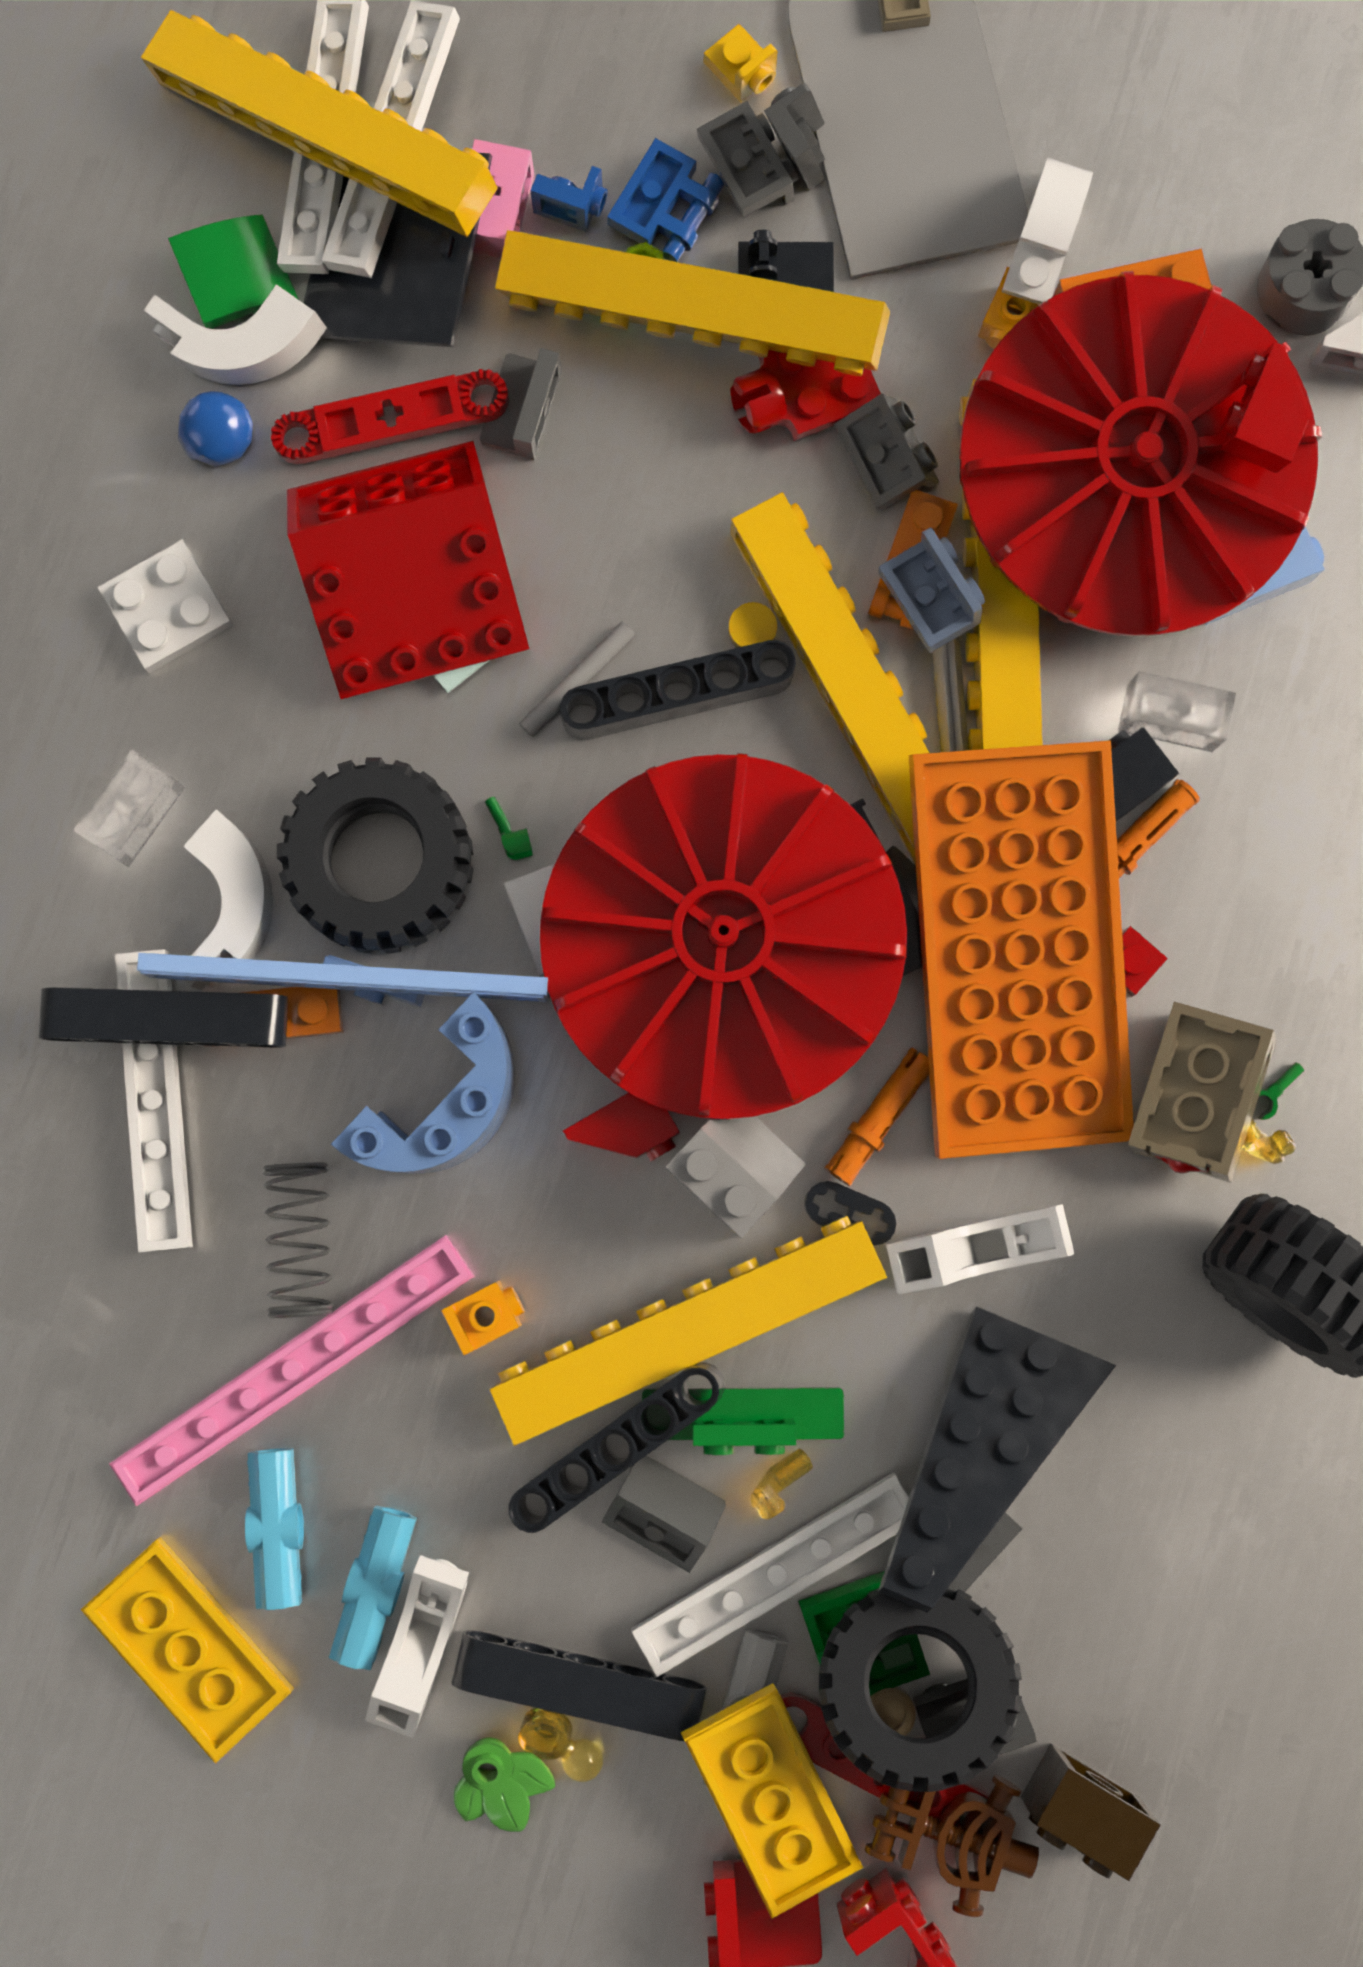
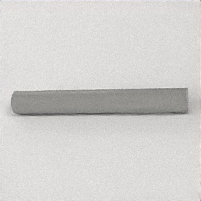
[519,621,635,737]

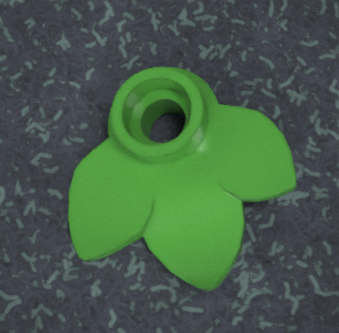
[454,1737,555,1832]

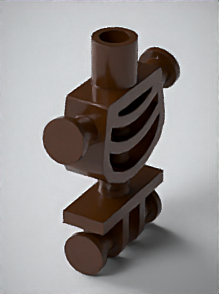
[864,1774,1039,1917]

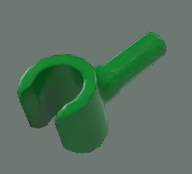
[485,797,533,860]
[1258,1062,1304,1120]

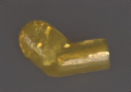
[1243,1118,1296,1164]
[751,1448,813,1520]

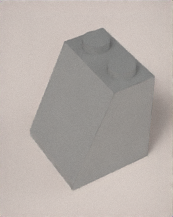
[665,1117,806,1238]

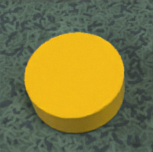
[728,602,777,648]

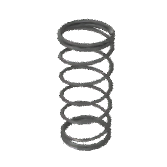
[263,1162,334,1318]

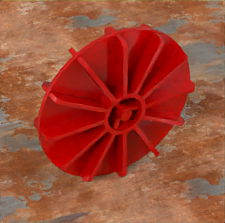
[959,271,1322,637]
[540,753,907,1119]

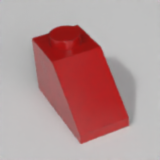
[563,1093,680,1162]

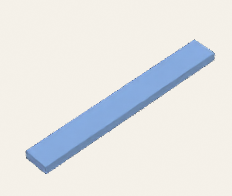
[137,953,550,1002]

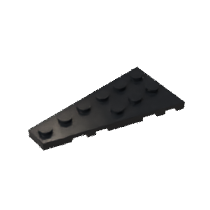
[878,1306,1116,1613]

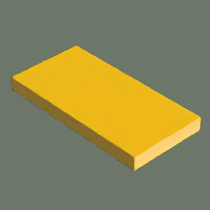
[81,1537,295,1763]
[681,1683,863,1918]

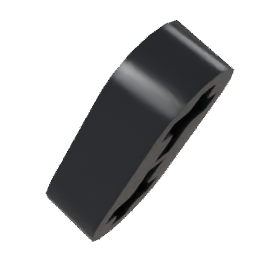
[804,1181,897,1246]

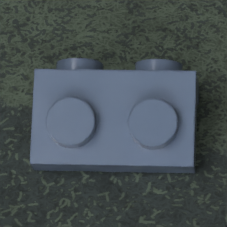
[878,527,985,653]

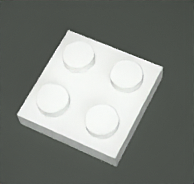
[98,539,233,674]

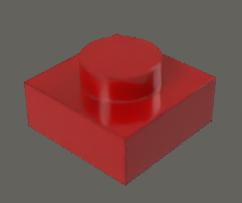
[1122,926,1168,997]

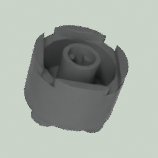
[1257,219,1363,336]

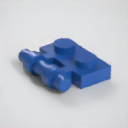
[607,138,724,262]

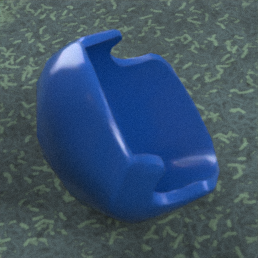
[178,391,253,467]

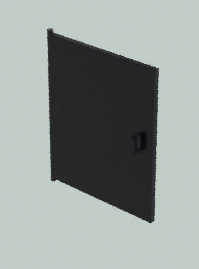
[304,153,492,347]

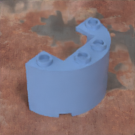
[331,992,515,1174]

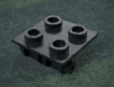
[738,229,834,292]

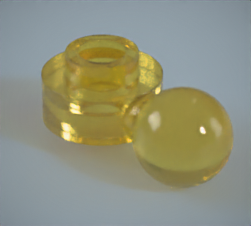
[518,1708,603,1782]

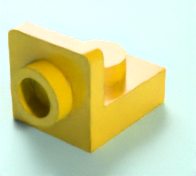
[703,24,778,103]

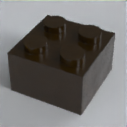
[1021,1743,1161,1881]

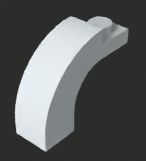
[1002,157,1093,305]
[143,285,327,385]
[183,809,273,991]
[886,1204,1075,1295]
[365,1555,469,1738]

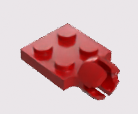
[730,350,881,441]

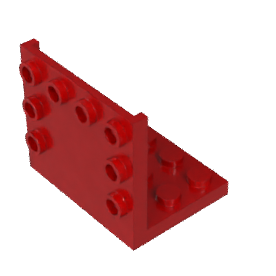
[287,441,530,699]

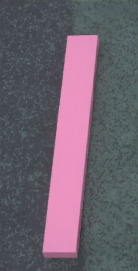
[109,1235,475,1506]

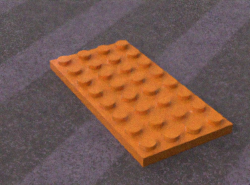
[908,740,1134,1159]

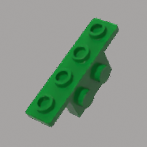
[642,1387,844,1455]

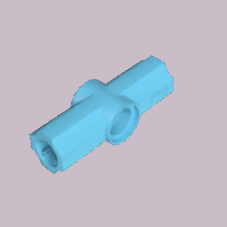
[245,1448,304,1610]
[329,1505,417,1670]

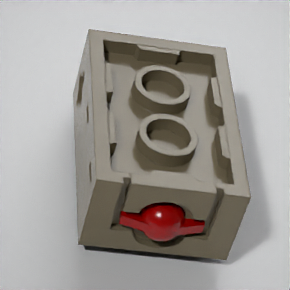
[1128,1001,1277,1183]

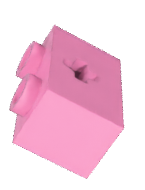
[472,139,534,258]

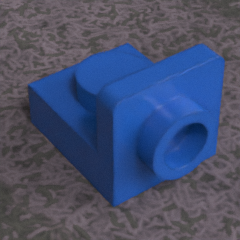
[530,166,608,232]

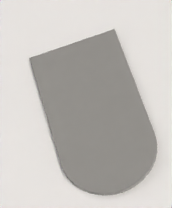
[788,0,1028,280]

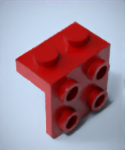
[704,1859,822,1967]
[836,1868,958,1967]

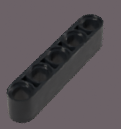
[560,640,796,740]
[39,987,288,1048]
[508,1362,725,1533]
[451,1630,707,1741]

